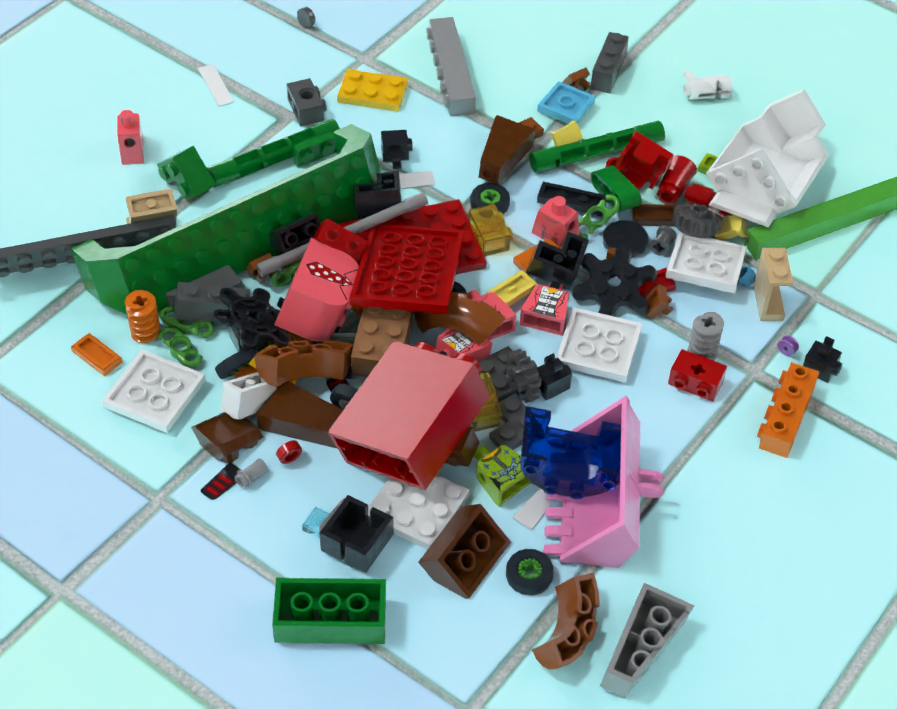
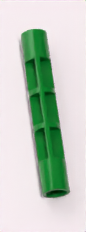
[207,118,340,188]
[529,120,665,174]

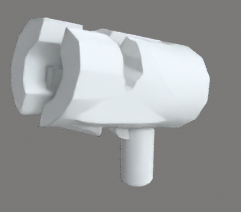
[683,70,733,100]

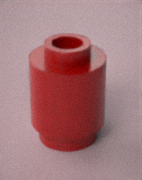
[684,183,717,208]

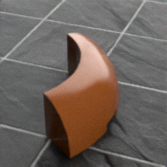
[415,292,506,345]
[255,340,354,388]
[532,573,600,670]

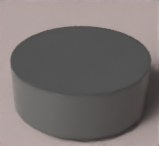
[297,6,316,28]

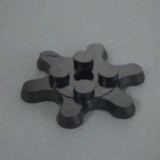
[572,243,657,317]
[213,288,292,349]

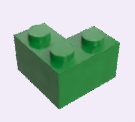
[156,145,216,200]

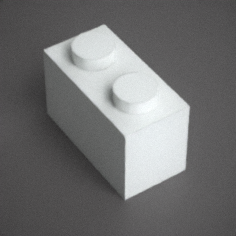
[220,372,277,419]

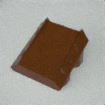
[191,412,264,463]

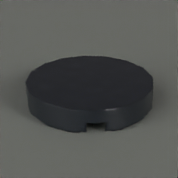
[603,220,648,258]

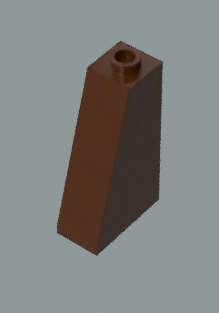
[478,115,536,185]
[256,381,343,449]

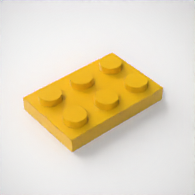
[337,69,408,112]

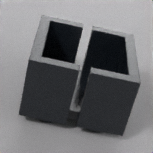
[319,495,394,573]

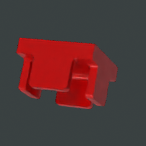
[615,131,674,191]

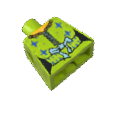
[474,445,536,507]

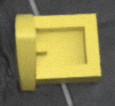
[550,121,583,147]
[715,215,751,241]

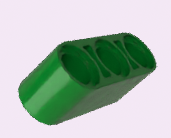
[591,166,642,213]

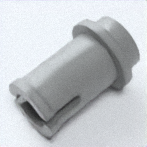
[235,458,269,489]

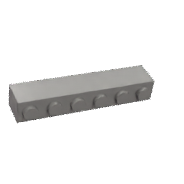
[426,17,476,116]

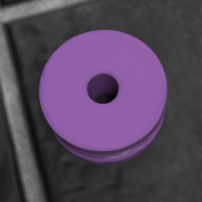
[777,335,799,357]

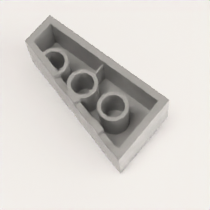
[599,583,695,698]

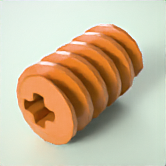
[125,290,161,343]

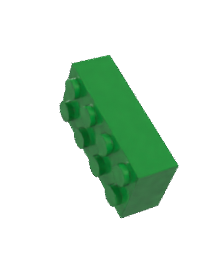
[272,578,386,644]

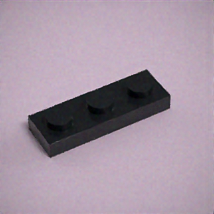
[537,181,607,217]

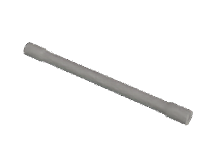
[256,192,428,277]

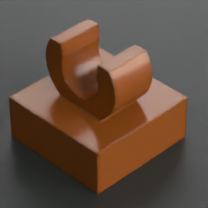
[562,67,590,91]
[246,253,274,284]
[645,284,673,318]

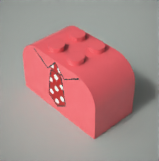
[274,238,359,342]

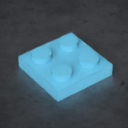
[537,81,595,124]

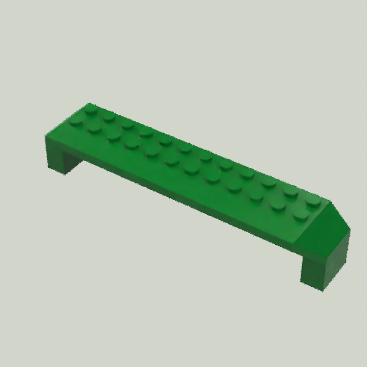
[71,124,381,315]

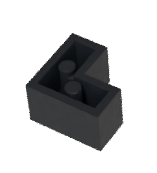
[354,171,402,219]
[526,231,589,290]

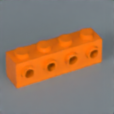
[757,362,820,458]

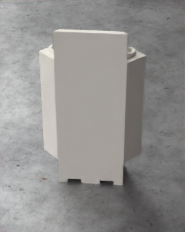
[706,88,829,228]

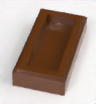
[632,204,677,226]

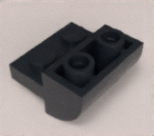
[269,212,320,269]

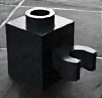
[381,129,413,169]
[803,336,843,383]
[537,353,572,401]

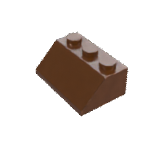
[418,504,511,599]

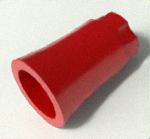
[656,155,697,205]

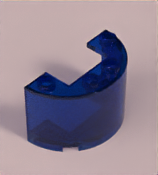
[520,406,621,499]

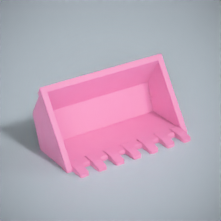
[543,395,663,568]

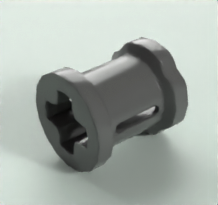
[649,225,677,256]

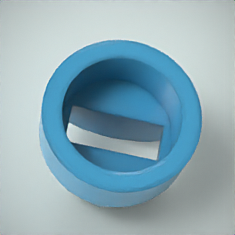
[738,266,756,286]

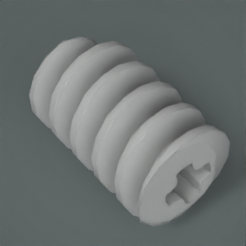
[687,312,724,361]

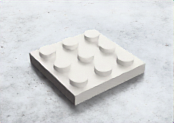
[666,231,747,294]
[556,307,643,383]
[102,349,206,433]
[368,474,470,550]

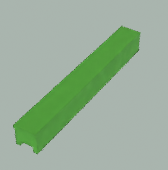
[744,176,897,260]

